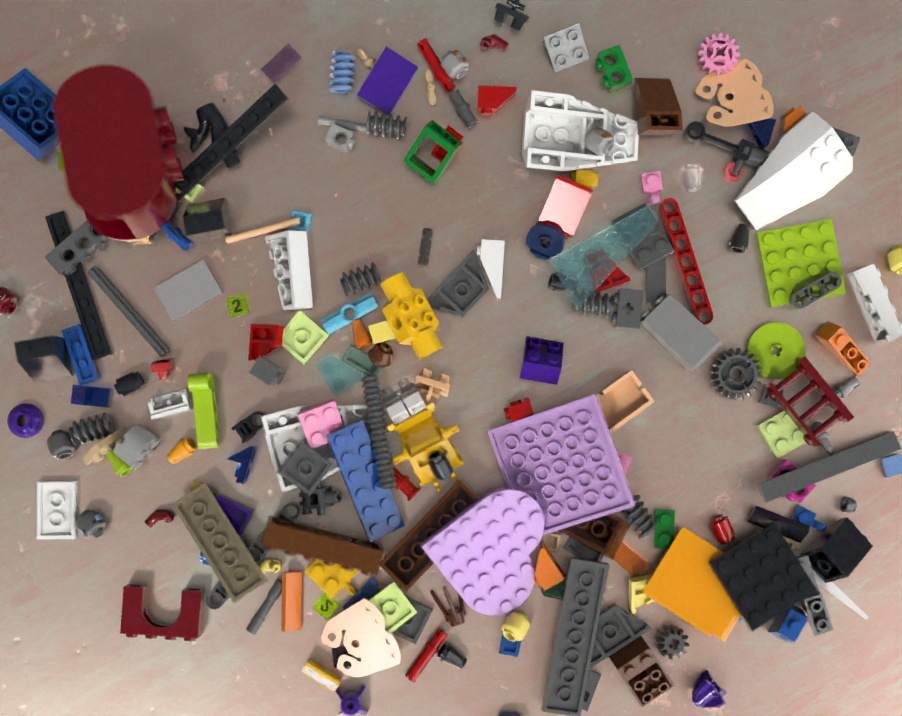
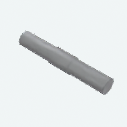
[318,116,367,132]

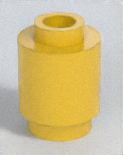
[570,169,599,189]

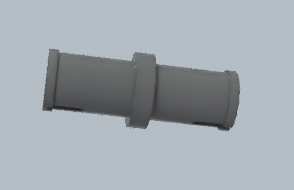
[448,89,478,128]

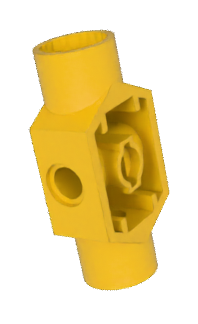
[380,272,443,360]

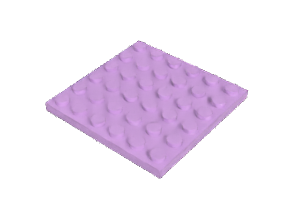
[487,394,636,535]

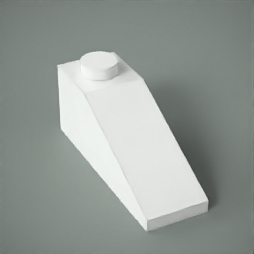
[477,239,505,300]

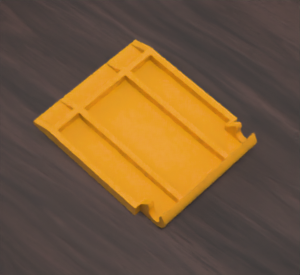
[642,526,740,642]

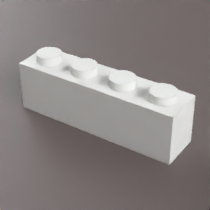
[265,231,313,310]
[847,264,902,344]

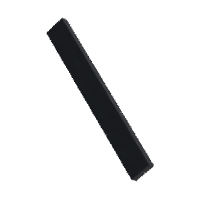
[175,84,289,202]
[45,211,113,361]

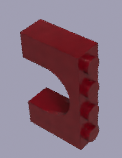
[120,584,205,641]

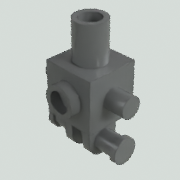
[299,481,342,516]

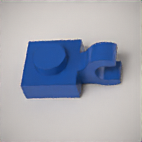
[791,505,827,532]

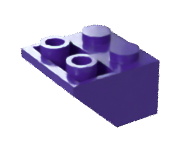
[520,336,564,385]

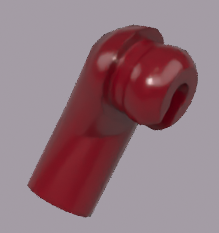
[480,34,509,51]
[144,509,174,528]

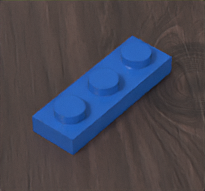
[61,324,100,385]

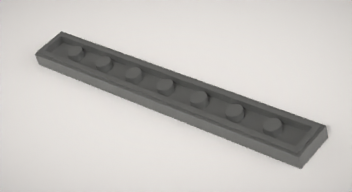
[757,431,901,503]

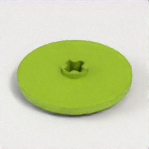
[747,322,806,380]

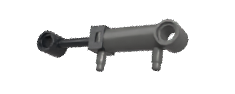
[683,121,770,176]

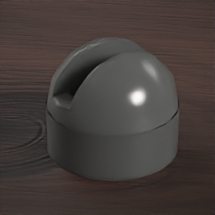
[840,497,857,513]

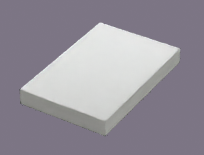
[37,481,77,539]

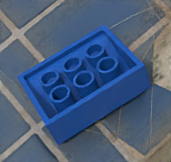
[0,68,59,161]

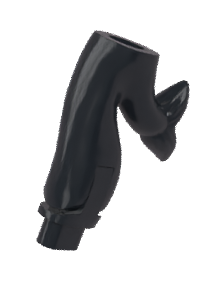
[184,103,241,169]

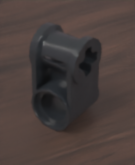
[231,411,268,444]

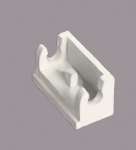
[148,389,193,419]

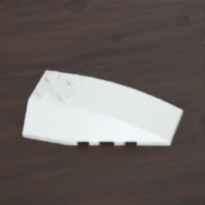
[522,90,639,172]
[734,111,853,230]
[261,405,388,492]

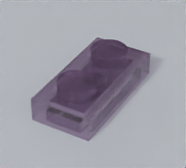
[261,44,302,84]

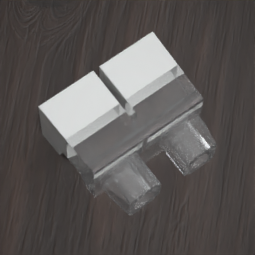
[382,378,427,425]

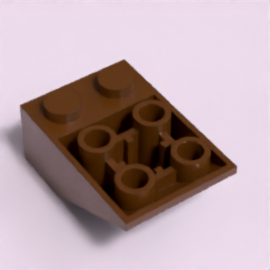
[634,78,683,135]
[609,636,674,707]

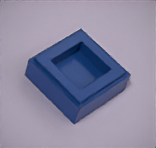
[499,633,521,657]

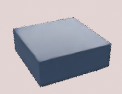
[880,454,902,477]

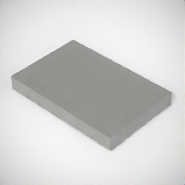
[154,259,223,321]

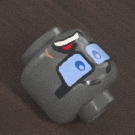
[76,509,106,539]

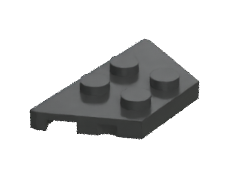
[427,250,489,317]
[590,604,652,669]

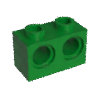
[595,44,633,93]

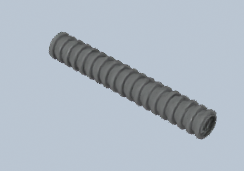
[361,375,397,489]

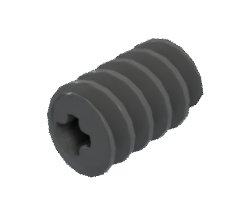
[366,110,407,140]
[339,262,382,297]
[572,290,613,318]
[69,413,114,445]
[621,495,657,539]

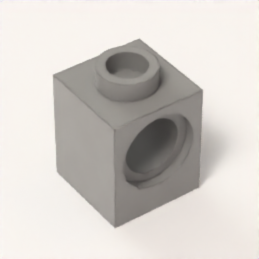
[324,123,356,153]

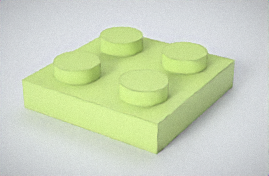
[282,311,329,365]
[757,410,806,459]
[365,581,417,634]

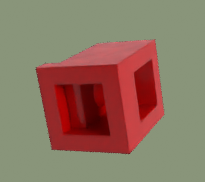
[504,397,534,422]

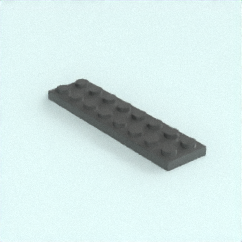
[541,557,609,716]

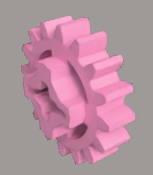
[697,33,740,76]

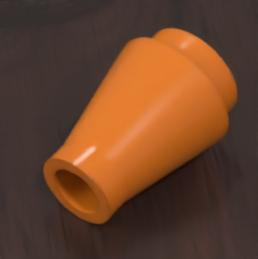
[351,319,372,349]

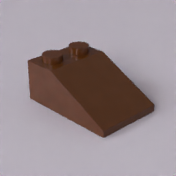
[558,513,630,560]

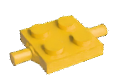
[304,559,359,599]

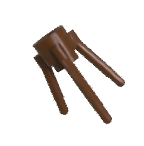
[430,586,466,627]

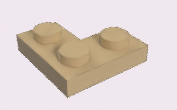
[82,426,128,466]

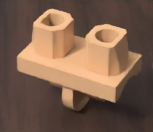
[414,368,450,402]

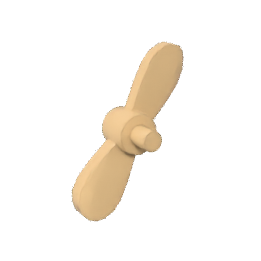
[355,48,376,69]
[425,70,436,106]

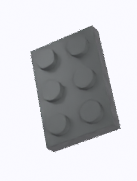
[612,203,674,270]

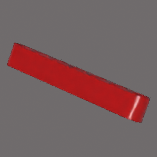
[658,198,713,325]

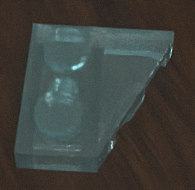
[315,355,366,397]

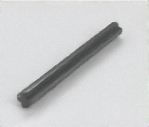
[88,266,169,357]

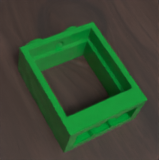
[403,120,463,184]

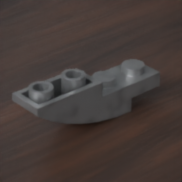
[796,554,833,636]

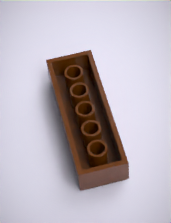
[380,479,480,592]
[261,516,384,576]

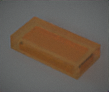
[613,542,650,577]

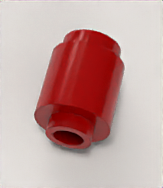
[710,514,735,545]

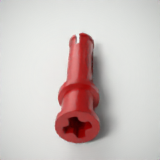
[391,463,421,501]

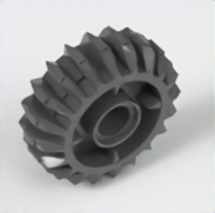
[710,348,763,400]

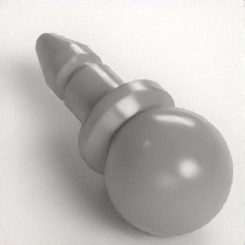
[810,422,834,455]

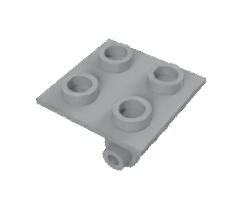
[543,23,590,73]

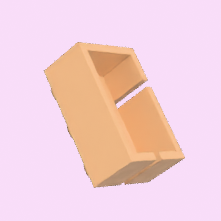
[597,370,655,434]

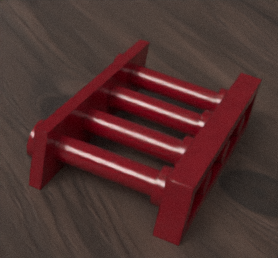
[765,356,854,446]

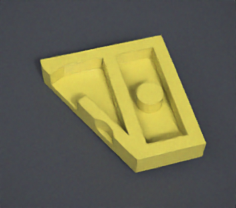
[629,574,653,614]

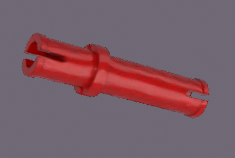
[417,38,456,93]
[405,628,448,683]

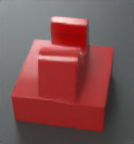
[150,358,174,380]

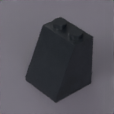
[183,198,232,242]
[14,336,73,382]
[800,517,873,583]

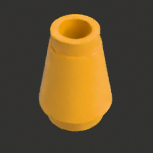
[167,437,196,464]

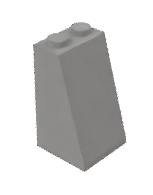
[640,294,723,371]

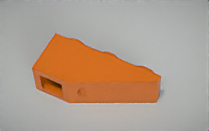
[815,321,871,377]

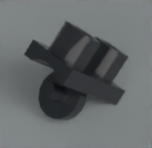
[494,0,530,31]

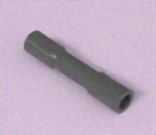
[246,579,282,635]

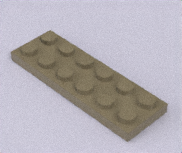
[172,483,268,603]

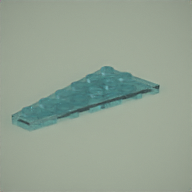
[549,204,660,310]

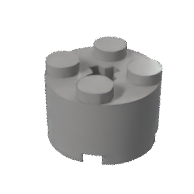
[113,424,160,470]

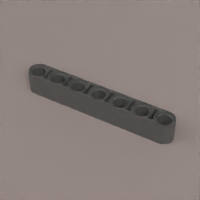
[206,502,302,609]

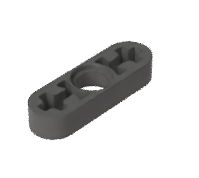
[789,272,842,309]

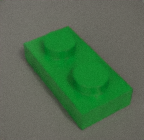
[653,509,675,549]

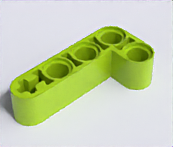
[188,372,219,449]

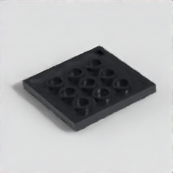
[708,523,817,632]

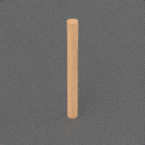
[225,217,300,244]

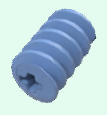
[328,51,355,94]

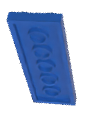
[326,420,405,542]

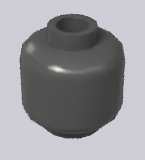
[47,430,76,460]

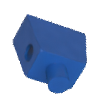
[768,605,808,642]

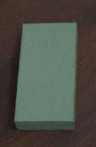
[341,344,382,376]

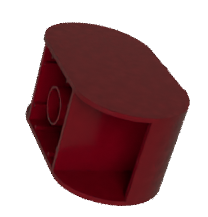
[54,65,184,241]

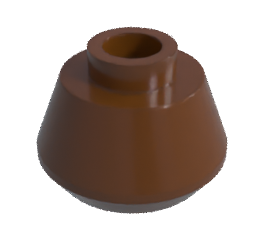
[368,343,393,367]

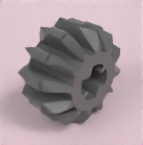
[656,626,690,660]

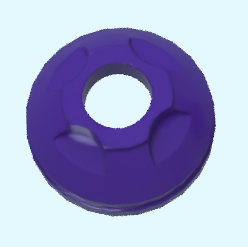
[7,403,44,438]

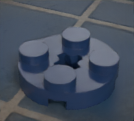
[526,221,565,260]

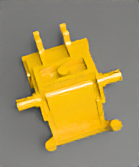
[387,402,464,492]

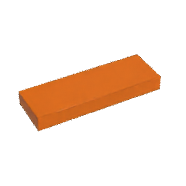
[281,571,302,632]

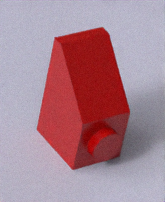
[477,85,517,116]

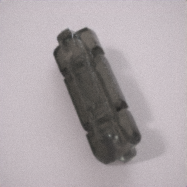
[418,228,433,266]

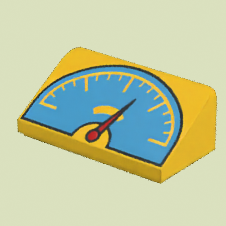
[302,659,341,691]

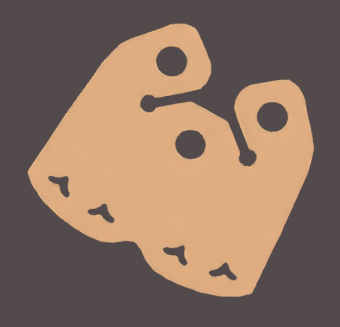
[695,59,774,127]
[321,599,400,677]

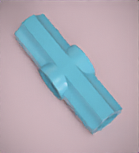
[321,293,379,335]

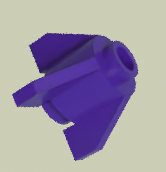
[692,670,727,708]
[336,684,368,716]

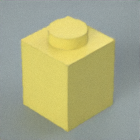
[368,320,397,345]

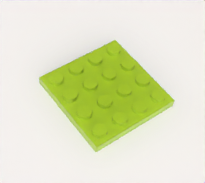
[755,219,846,307]

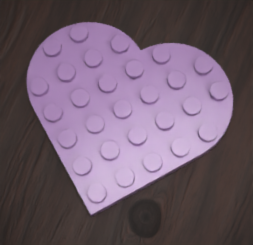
[420,488,544,615]

